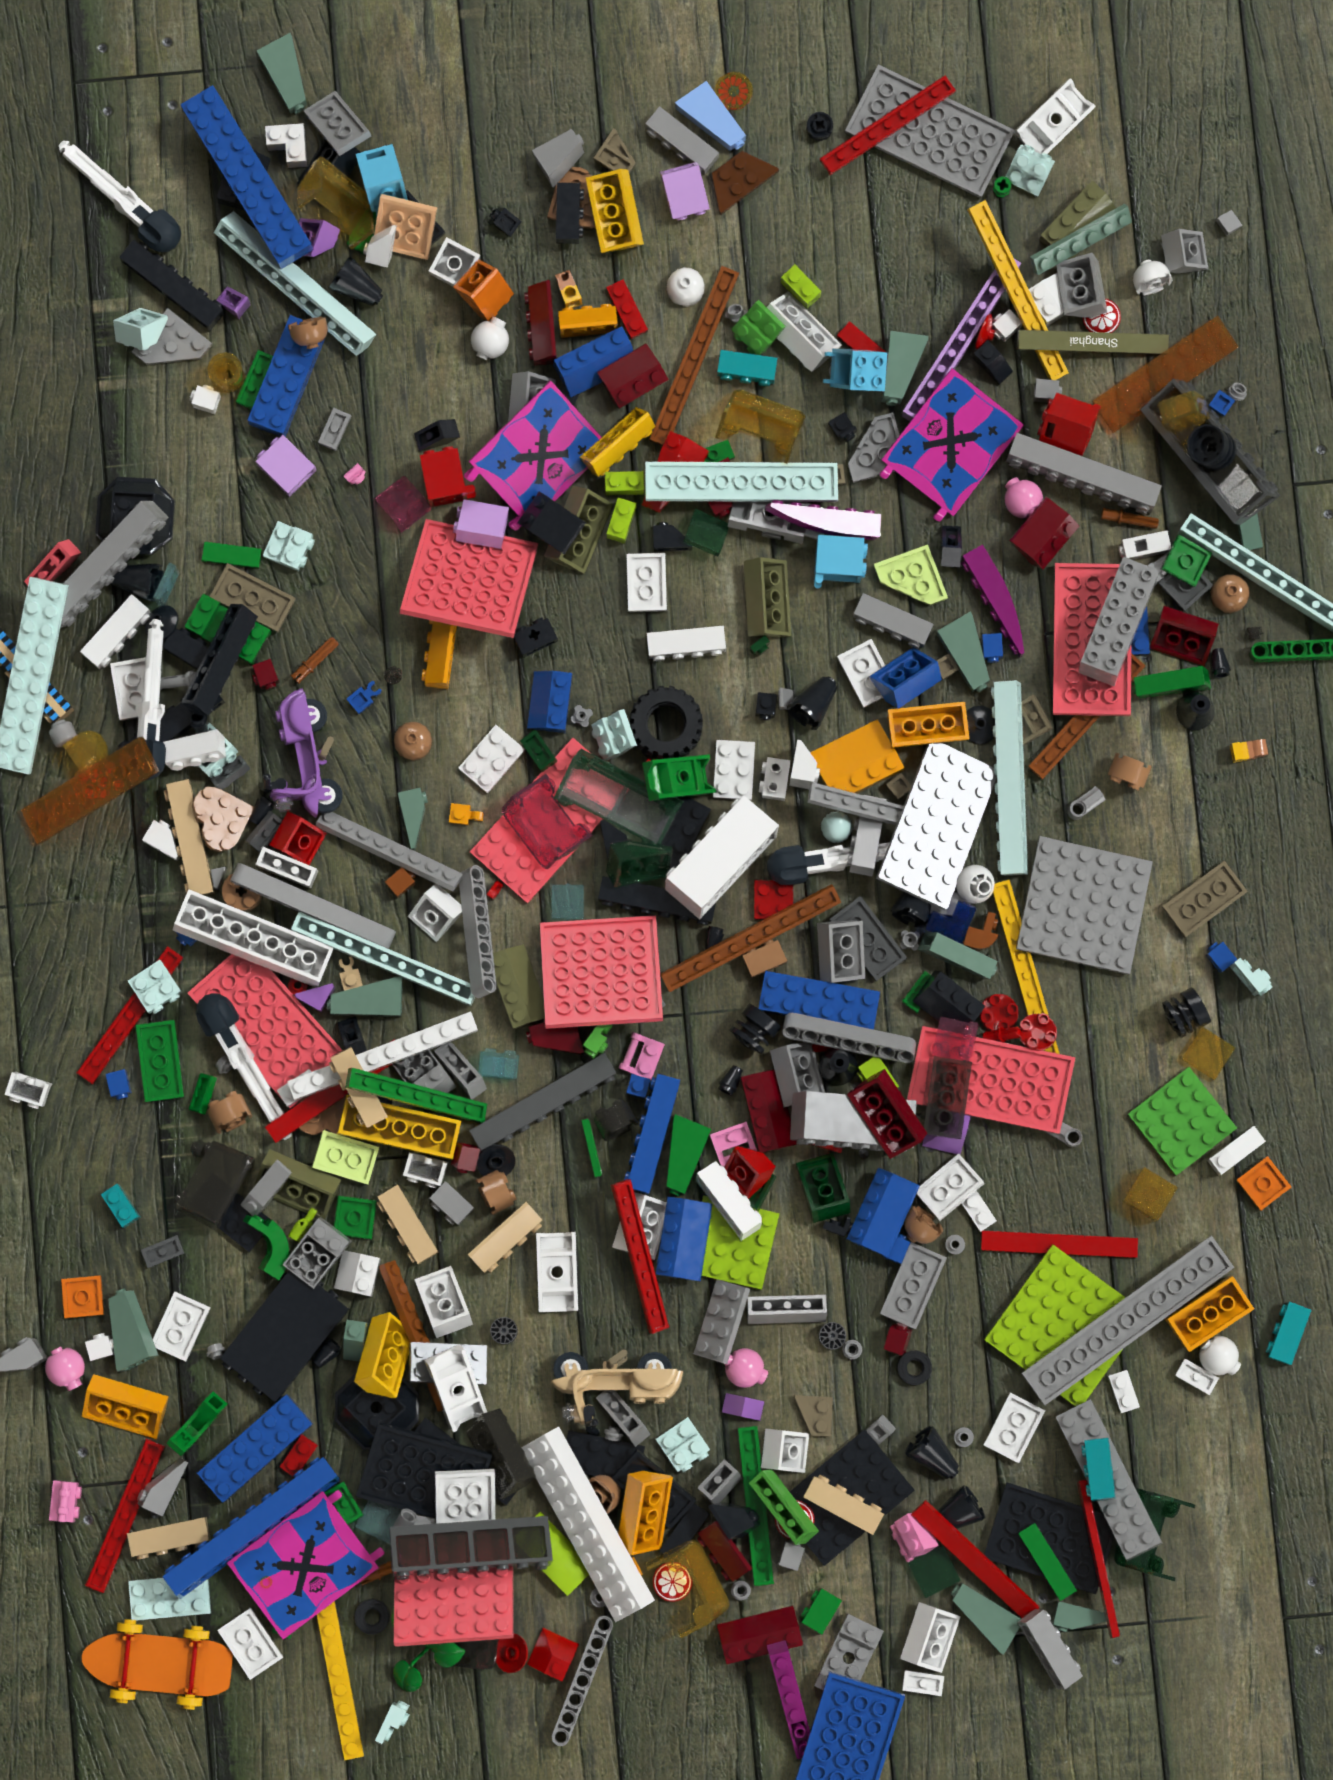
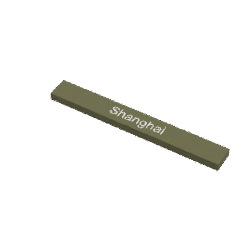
[1017,330,1169,354]

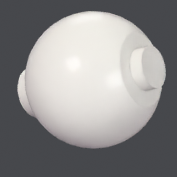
[471,316,509,360]
[956,865,995,904]
[1199,1336,1241,1375]

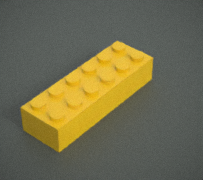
[337,1095,461,1160]

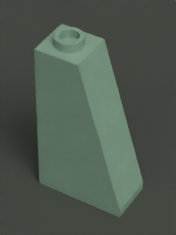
[257,33,307,114]
[881,331,928,406]
[936,611,990,693]
[917,932,998,979]
[327,977,403,1017]
[108,1289,159,1372]
[951,1583,1021,1655]

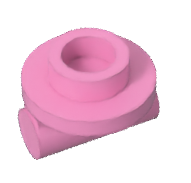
[344,463,365,484]

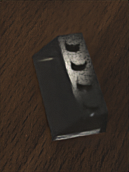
[920,1056,972,1140]
[466,1408,536,1500]

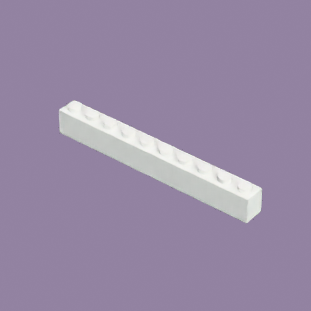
[287,1012,478,1101]

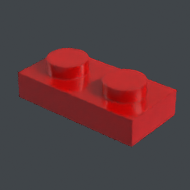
[280,1434,318,1476]

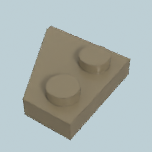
[593,128,636,174]
[1021,695,1053,746]
[795,1395,833,1437]

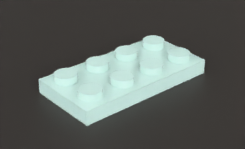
[129,1578,211,1620]

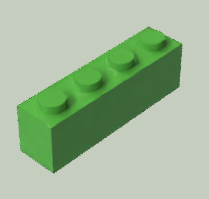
[749,1469,819,1545]

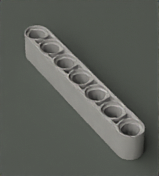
[459,865,496,998]
[782,1013,916,1063]
[552,1615,613,1746]

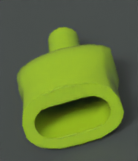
[288,1207,318,1242]

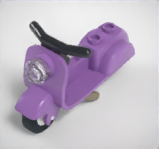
[259,688,343,818]

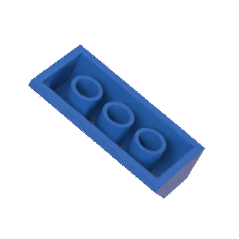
[553,326,633,397]
[847,1168,920,1257]
[656,1197,713,1281]

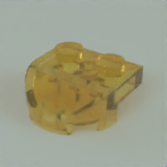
[62,731,108,777]

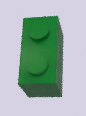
[800,1588,842,1635]

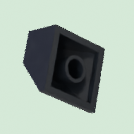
[708,1502,761,1540]

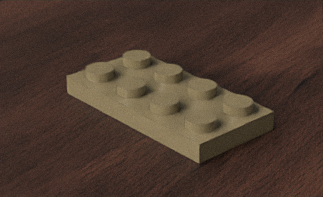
[210,563,296,633]
[1162,861,1248,938]

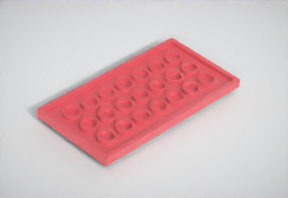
[1053,563,1131,716]
[470,738,631,904]
[188,954,343,1109]
[907,1026,1075,1134]

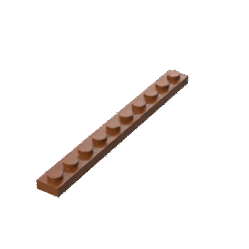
[649,266,739,446]
[660,884,841,992]

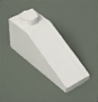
[1207,1126,1266,1176]

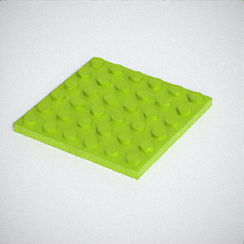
[984,1244,1125,1407]

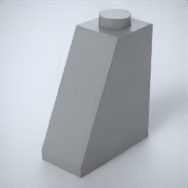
[532,129,584,187]

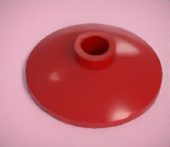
[975,313,995,350]
[495,1633,528,1673]

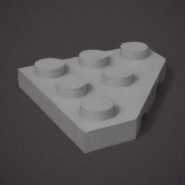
[132,308,213,365]
[848,412,900,483]

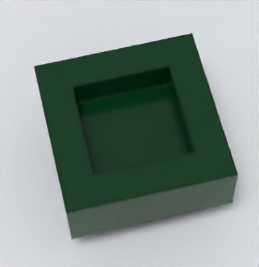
[750,636,770,656]

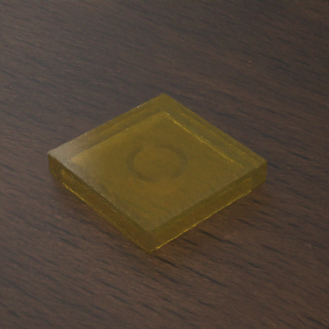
[1181,1027,1235,1080]

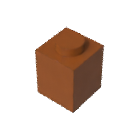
[385,868,416,898]

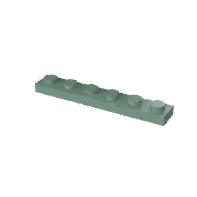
[1030,204,1132,275]

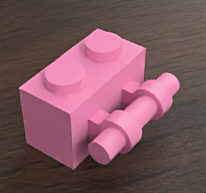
[49,1480,82,1522]
[890,1513,939,1562]

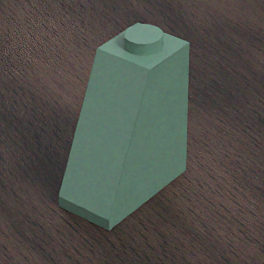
[343,1320,369,1362]

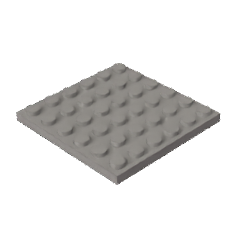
[1016,836,1153,975]

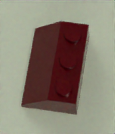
[597,343,669,409]
[1009,497,1079,569]
[1150,606,1219,666]
[697,1520,752,1582]

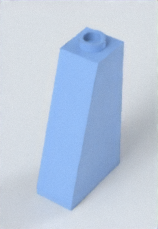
[675,81,746,151]

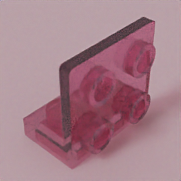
[375,476,432,533]
[932,1017,979,1063]

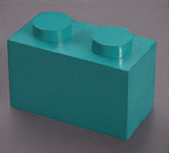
[101,1184,141,1228]

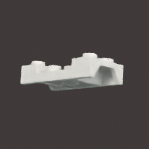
[1013,78,1096,154]
[536,1232,578,1312]
[424,1344,489,1432]

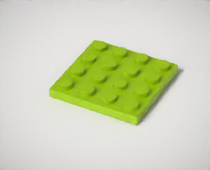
[701,1196,780,1290]

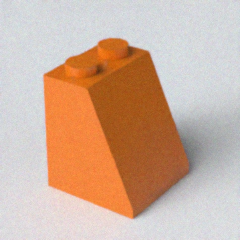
[453,259,514,321]

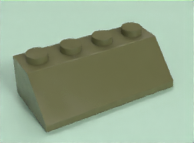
[1039,181,1116,260]
[544,486,613,574]
[744,557,791,638]
[493,944,545,1030]
[254,1149,341,1220]

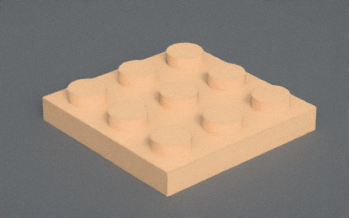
[374,194,437,260]

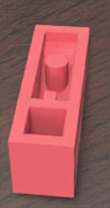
[24,539,81,585]

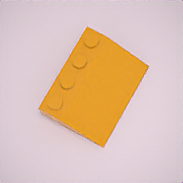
[810,719,905,794]

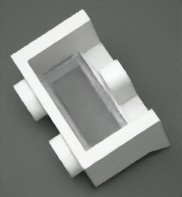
[5,1072,52,1109]
[403,1152,448,1188]

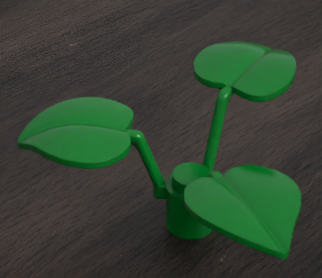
[391,1607,465,1692]

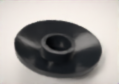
[145,605,178,640]
[966,706,995,744]
[477,1145,515,1176]

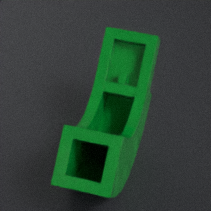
[243,1214,289,1280]
[166,1391,228,1456]

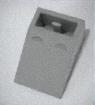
[392,1050,456,1110]
[283,1217,352,1289]
[0,1337,48,1372]

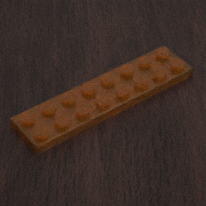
[1092,315,1239,433]
[21,737,159,844]

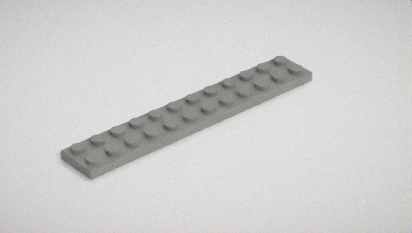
[1021,1236,1235,1405]

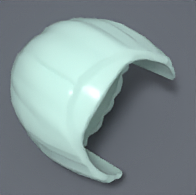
[821,811,853,843]

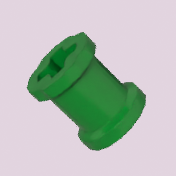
[993,176,1011,198]

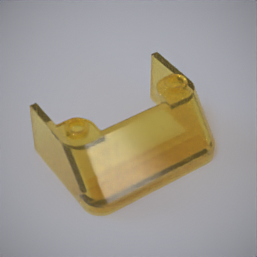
[297,157,374,249]
[715,390,806,464]
[645,1540,729,1638]

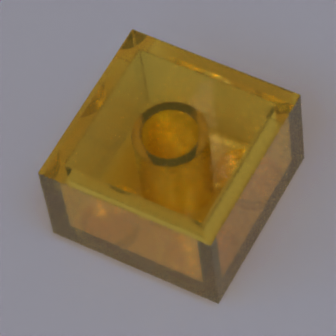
[1158,390,1210,431]
[1122,1167,1178,1222]

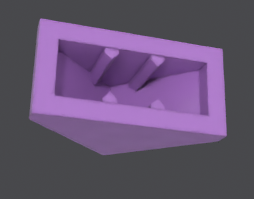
[217,286,251,319]
[295,983,335,1013]
[722,1393,764,1421]

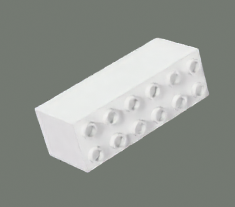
[665,796,779,919]

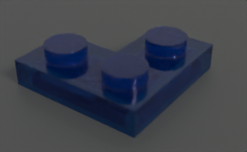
[925,900,976,944]

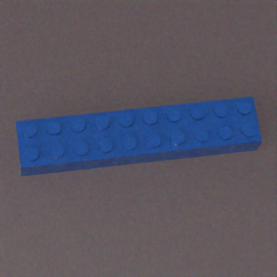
[180,85,314,269]
[162,1457,340,1599]

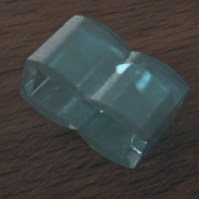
[478,1048,519,1080]

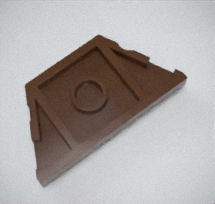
[712,151,779,215]

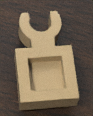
[339,956,363,991]

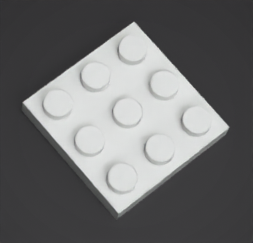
[435,1469,495,1524]

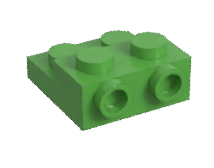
[732,300,786,355]
[583,1024,613,1059]

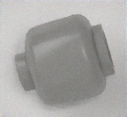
[49,719,77,749]

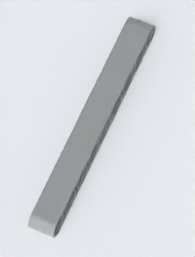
[230,863,396,949]

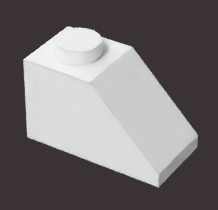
[363,225,397,267]
[142,820,179,861]

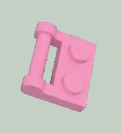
[619,1032,665,1081]
[710,1122,757,1167]

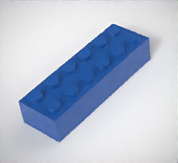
[248,315,326,437]
[758,971,880,1030]
[624,1074,680,1195]
[197,1394,313,1503]

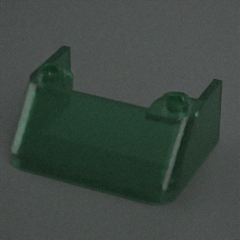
[1114,1489,1195,1581]

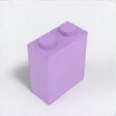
[660,162,710,220]
[256,435,317,497]
[453,499,509,549]

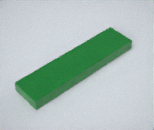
[1018,1523,1077,1601]

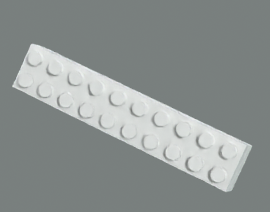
[520,1427,655,1622]

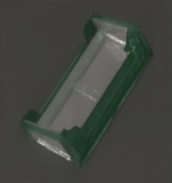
[554,749,684,850]

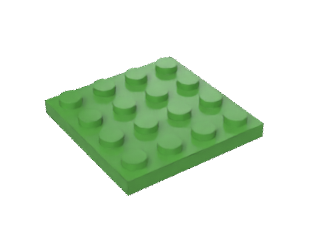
[1127,1067,1237,1176]

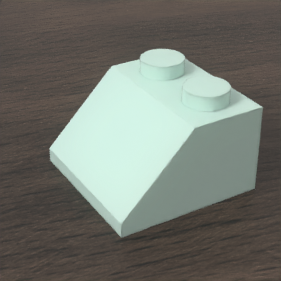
[113,308,168,350]

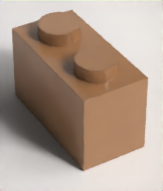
[742,939,787,979]

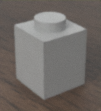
[1033,379,1062,403]

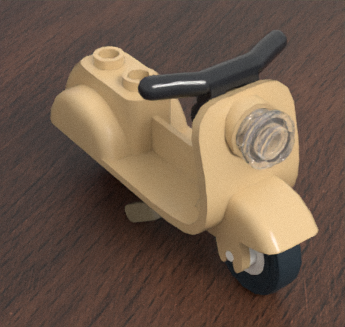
[551,1349,683,1436]

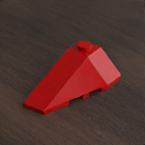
[642,431,709,513]

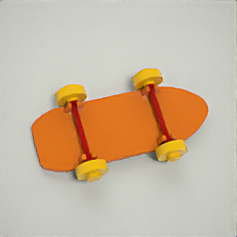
[82,1619,233,1710]

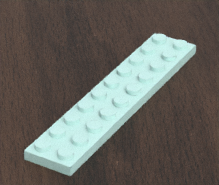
[645,462,838,502]
[0,577,69,774]

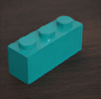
[717,350,777,386]
[1266,1301,1311,1365]
[1081,1438,1116,1501]

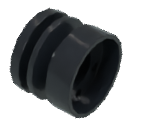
[1187,424,1237,471]
[1162,987,1211,1038]
[729,1003,781,1054]

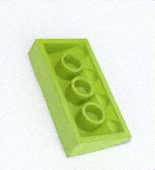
[513,1511,589,1596]

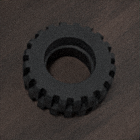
[629,686,703,760]

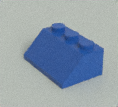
[870,647,942,709]
[527,671,572,733]

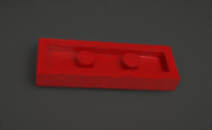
[606,279,648,339]

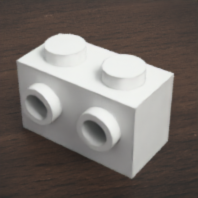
[759,757,791,801]

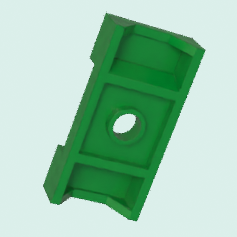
[184,593,272,665]
[642,754,716,801]

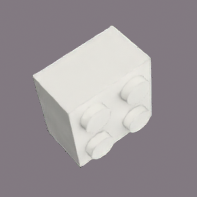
[429,237,480,286]

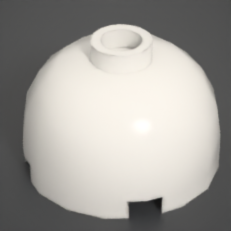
[1133,260,1173,295]
[667,267,705,307]

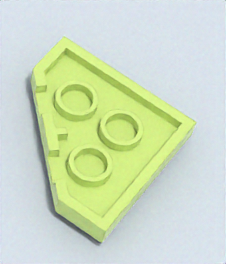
[873,545,948,606]

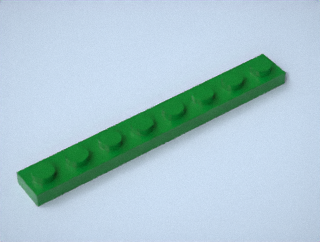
[345,1068,487,1123]
[738,1426,774,1586]

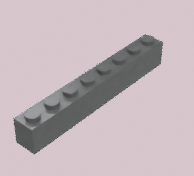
[469,1053,617,1152]

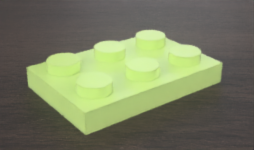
[311,1130,379,1185]

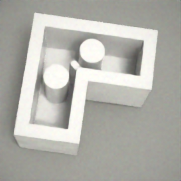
[265,123,307,168]

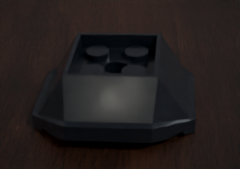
[95,477,175,556]
[335,1372,419,1449]

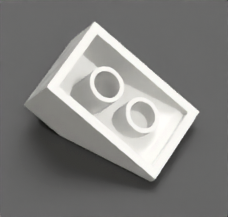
[1029,273,1065,327]
[414,1266,473,1338]

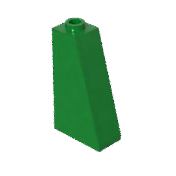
[1132,666,1211,698]
[667,1114,711,1197]

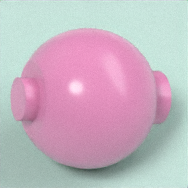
[1005,477,1043,518]
[45,1346,85,1391]
[724,1348,768,1388]

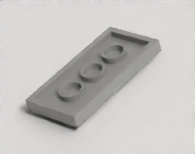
[303,91,371,156]
[880,1242,947,1330]
[693,1279,750,1364]

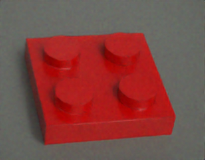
[754,880,793,920]

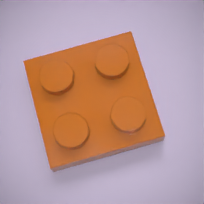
[1236,1156,1291,1211]
[61,1275,104,1318]

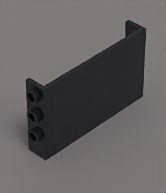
[220,1270,350,1402]

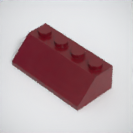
[524,280,557,366]
[847,1069,927,1159]
[741,1070,797,1153]
[717,1606,803,1664]

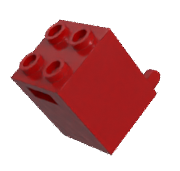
[1037,393,1101,456]
[420,446,476,508]

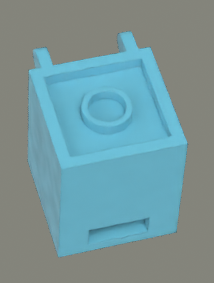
[356,144,408,216]
[823,348,887,391]
[814,535,868,589]

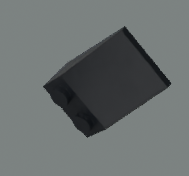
[518,491,586,554]

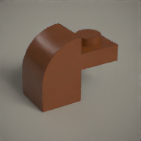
[963,912,998,951]

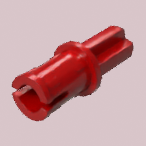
[983,1026,1021,1042]

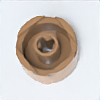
[1107,753,1152,791]
[222,874,262,912]
[207,1091,252,1134]
[476,1170,517,1215]

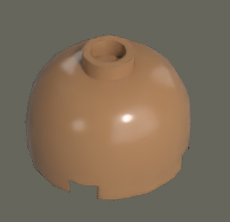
[288,317,328,349]
[1210,574,1249,613]
[394,722,433,761]
[904,1206,943,1244]
[588,1475,621,1514]

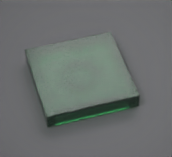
[683,509,729,557]
[908,1545,961,1598]

